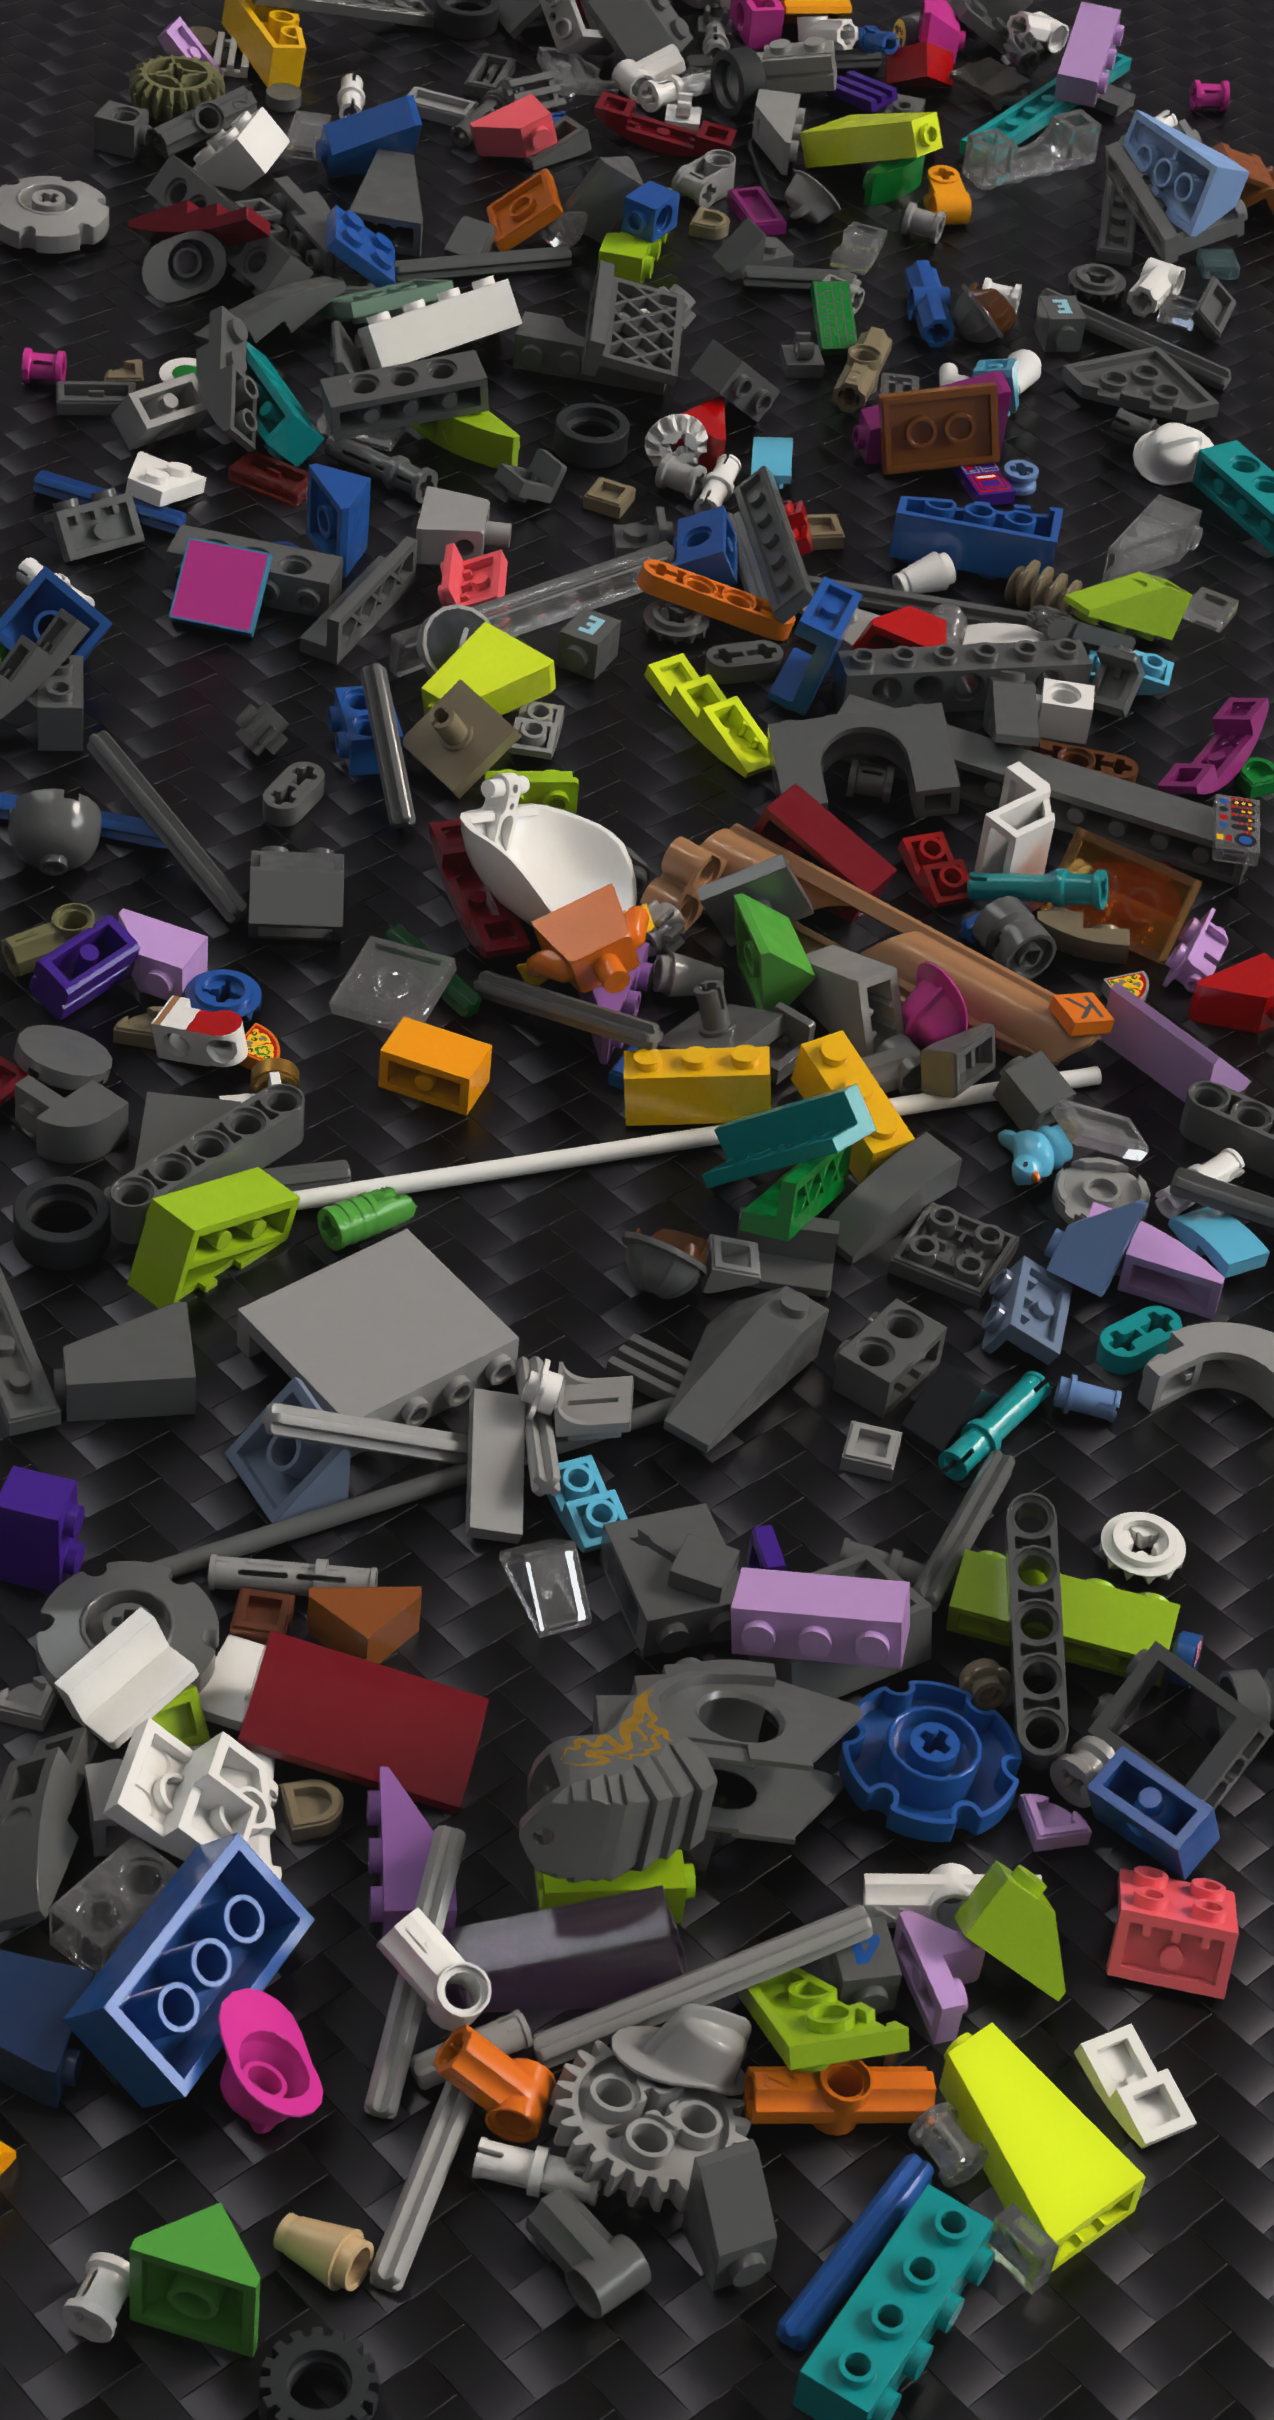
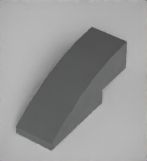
[828,1132,962,1264]

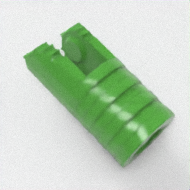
[317,1186,418,1251]

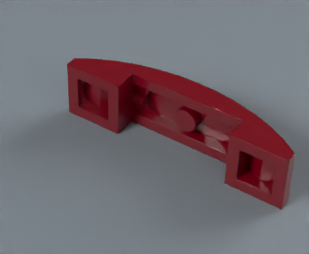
[593,91,737,157]
[429,818,530,959]

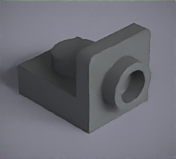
[612,507,673,562]

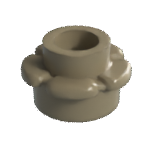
[959,1658,1012,1711]

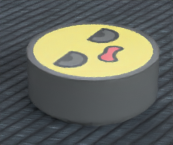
[892,17,918,47]

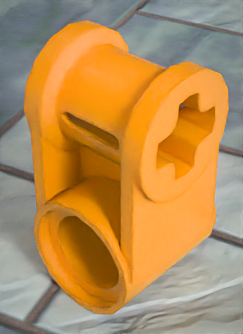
[923,165,971,225]

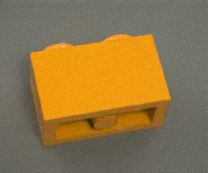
[378,1016,492,1116]

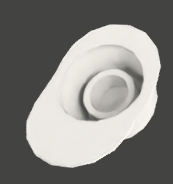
[1133,423,1214,486]

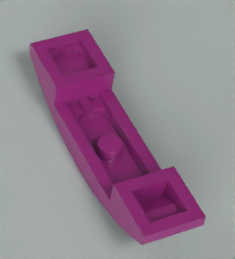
[1157,697,1269,794]

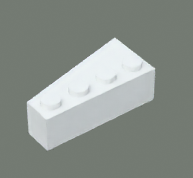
[357,275,523,370]

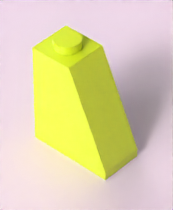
[421,621,556,716]

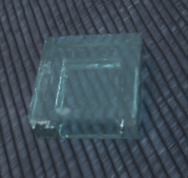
[1196,248,1240,280]

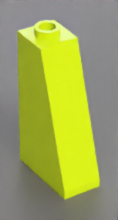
[799,112,943,168]
[939,2022,1146,2277]

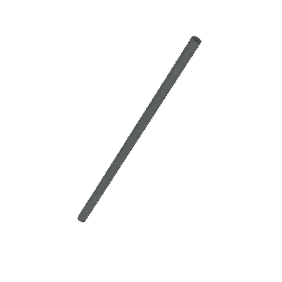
[150,1397,674,1579]

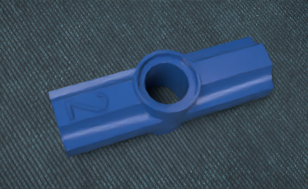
[904,260,955,348]

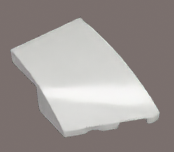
[103,1718,282,1880]

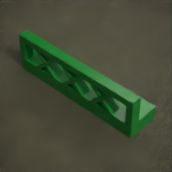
[739,1144,853,1242]

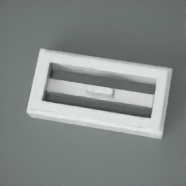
[213,31,249,78]

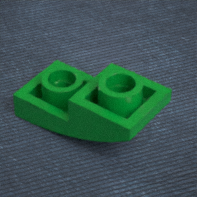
[863,155,925,207]

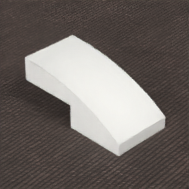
[1074,2023,1197,2148]

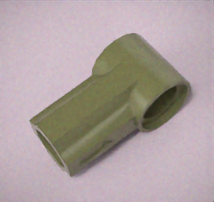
[1,903,95,978]

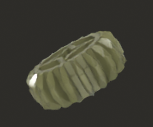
[129,54,225,123]

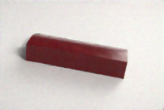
[237,1630,489,1814]

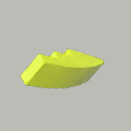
[644,653,771,778]

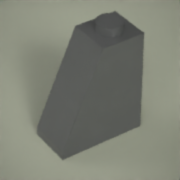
[53,1302,196,1422]

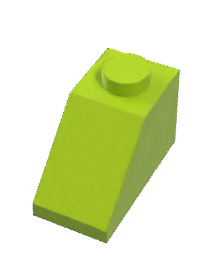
[953,1860,1066,2002]

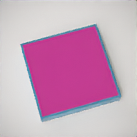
[169,537,273,638]

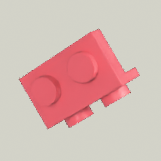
[438,543,508,617]

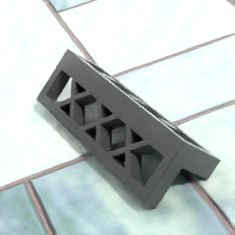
[299,536,418,665]

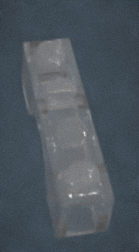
[962,109,1102,190]

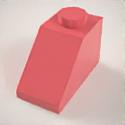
[469,93,558,158]

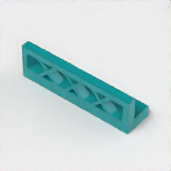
[702,1084,877,1189]

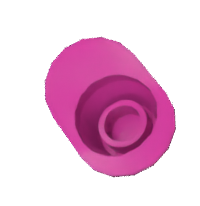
[901,961,968,1051]
[217,1988,323,2134]

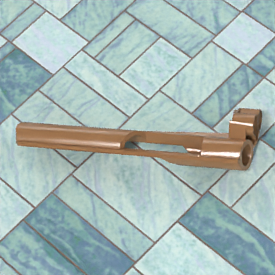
[639,823,1102,1066]

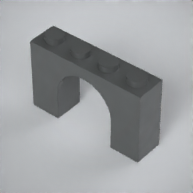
[768,702,960,818]

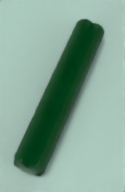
[384,924,482,1019]

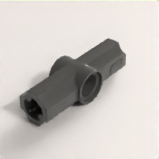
[150,85,257,160]

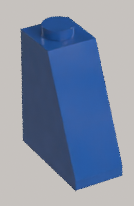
[315,95,422,177]

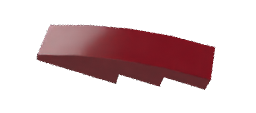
[128,199,270,247]

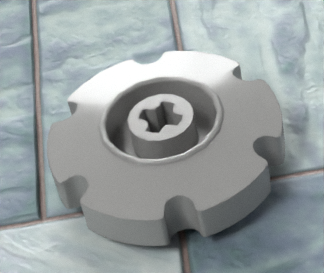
[0,176,109,254]

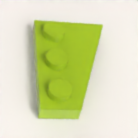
[738,1967,909,2073]

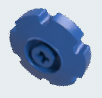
[837,1680,1022,1842]

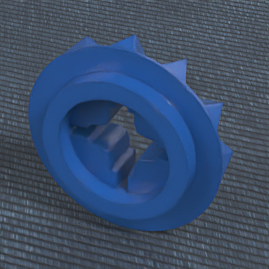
[185,969,262,1021]

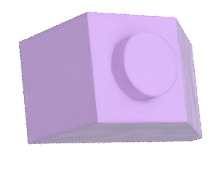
[119,908,208,1001]

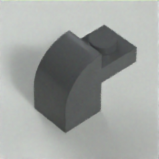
[15,1075,129,1164]

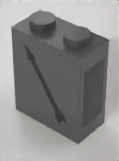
[599,1503,740,1658]

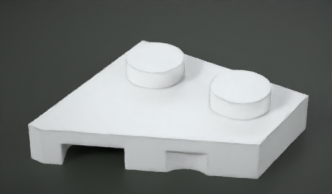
[125,451,206,507]

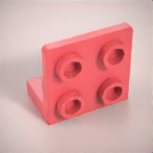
[1107,1866,1239,2000]

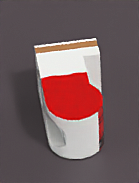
[151,995,248,1067]

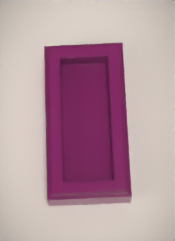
[726,186,787,236]

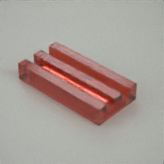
[229,450,308,507]

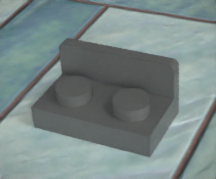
[43,488,145,563]

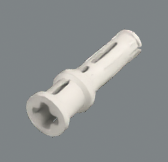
[638,71,712,113]

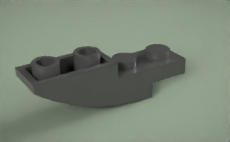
[270,176,336,279]
[196,306,259,452]
[0,1726,99,1932]

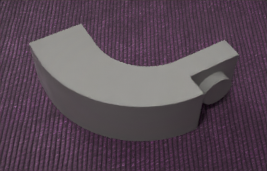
[1137,1322,1274,1418]

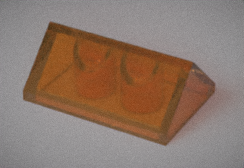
[1040,827,1203,965]

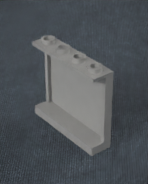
[237,1229,519,1458]

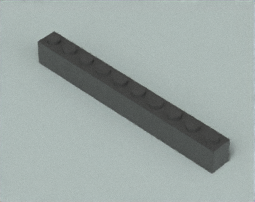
[836,694,1261,886]

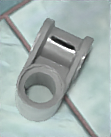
[671,149,736,208]

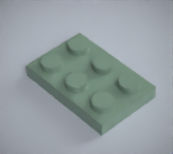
[319,278,454,324]

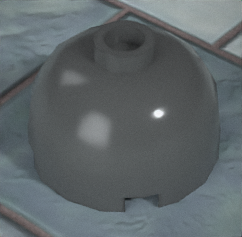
[8,789,102,876]

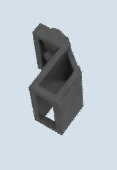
[248,846,344,942]

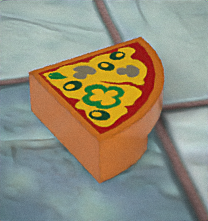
[237,1023,280,1070]

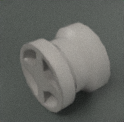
[1050,1735,1115,1808]

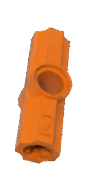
[743,2059,936,2136]

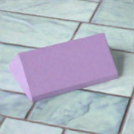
[1102,981,1251,1102]

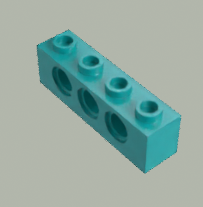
[1192,440,1274,555]

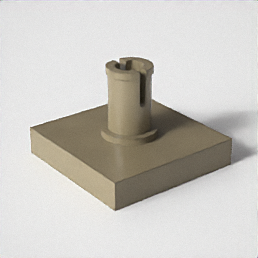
[403,679,521,799]

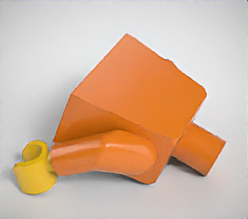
[516,883,655,993]

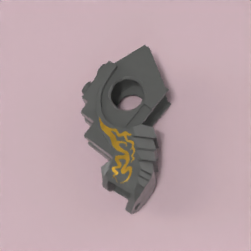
[519,1657,862,1883]

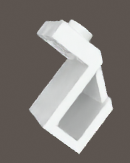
[974,761,1055,901]

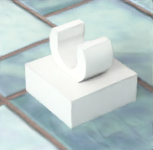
[665,92,702,132]

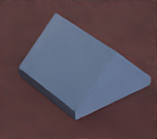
[225,1377,351,1524]

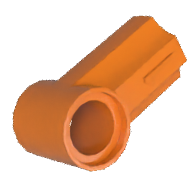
[433,2024,556,2143]

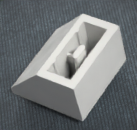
[193,106,290,191]

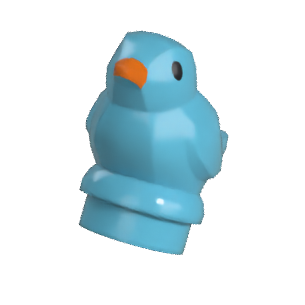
[998,1125,1073,1186]

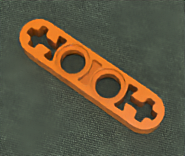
[637,559,796,641]

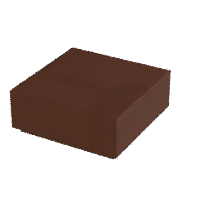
[229,1587,296,1645]

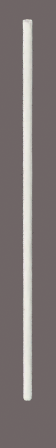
[292,1066,1102,1211]

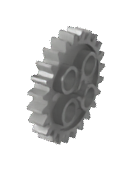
[548,2040,751,2212]

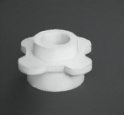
[521,1359,563,1420]

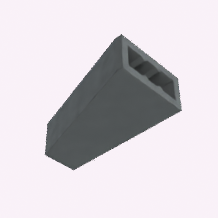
[350,149,423,257]

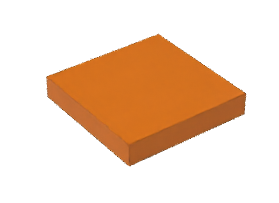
[486,168,564,252]

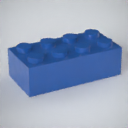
[62,1832,315,2108]

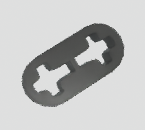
[704,640,784,684]
[262,762,325,827]

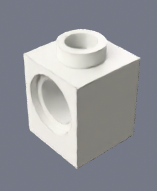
[1036,678,1095,745]

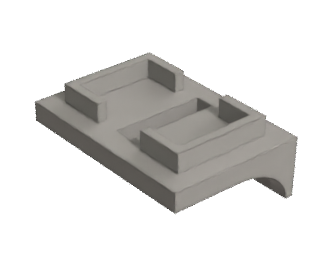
[554,1362,634,1441]

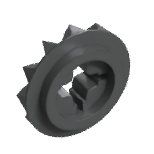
[1068,264,1126,303]
[642,599,710,645]

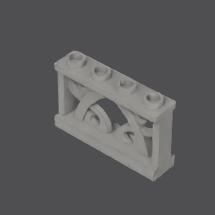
[1106,119,1248,264]

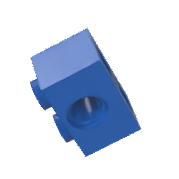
[672,505,738,586]
[1086,1745,1220,1881]

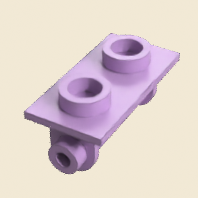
[1162,907,1228,993]

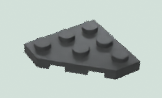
[1061,346,1220,423]

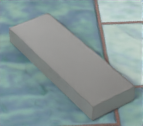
[465,1388,525,1544]

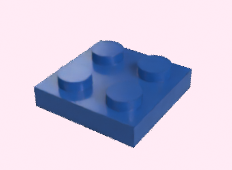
[326,205,395,287]

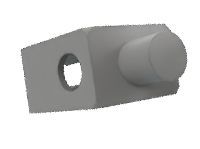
[416,486,512,565]

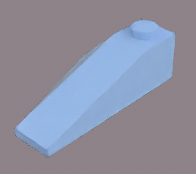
[1123,110,1250,237]

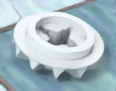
[645,414,708,467]
[1099,1512,1186,1585]

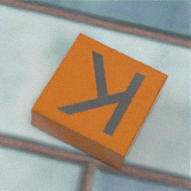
[1048,992,1115,1037]

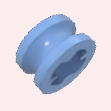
[1004,460,1039,496]

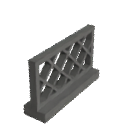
[580,260,685,386]

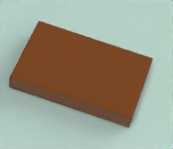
[878,382,1000,475]

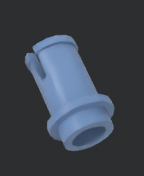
[1053,1374,1122,1423]

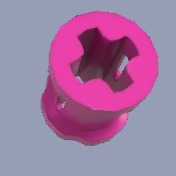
[1190,80,1230,112]
[22,347,67,384]

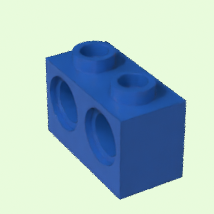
[327,686,404,776]

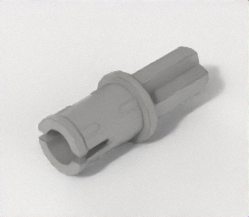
[410,2009,533,2090]

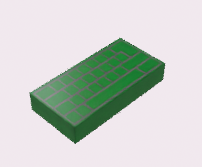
[810,281,857,355]

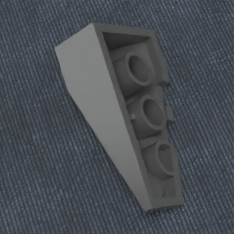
[663,1286,829,1453]

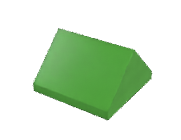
[733,893,816,1012]
[130,2202,260,2358]

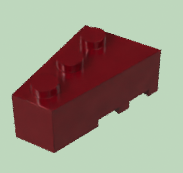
[752,783,897,923]

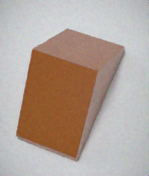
[307,1586,422,1664]

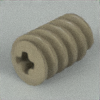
[1004,559,1091,613]

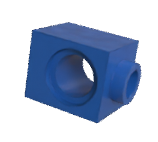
[621,181,680,243]

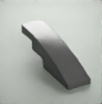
[193,276,347,347]
[0,608,90,720]

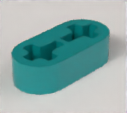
[1096,1306,1182,1375]

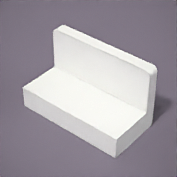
[54,1607,199,1749]

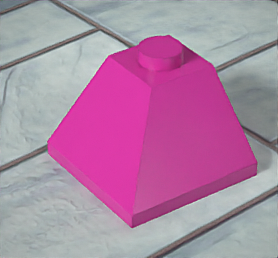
[917,0,966,65]

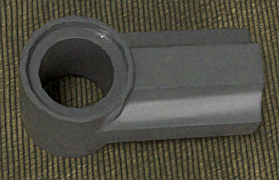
[862,1034,923,1096]
[526,2188,651,2319]

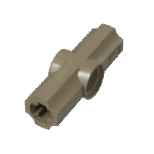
[832,327,892,414]

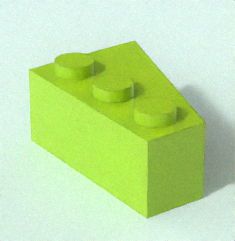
[127,1167,300,1309]

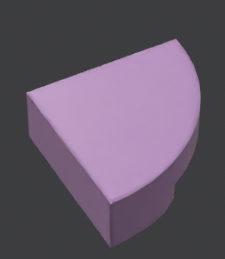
[1017,1794,1092,1852]

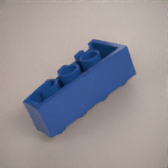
[889,496,1064,580]

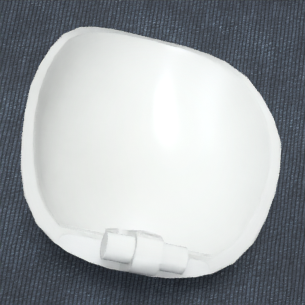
[460,772,637,927]

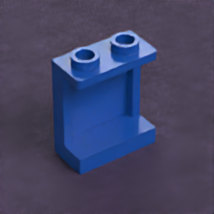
[767,576,863,716]

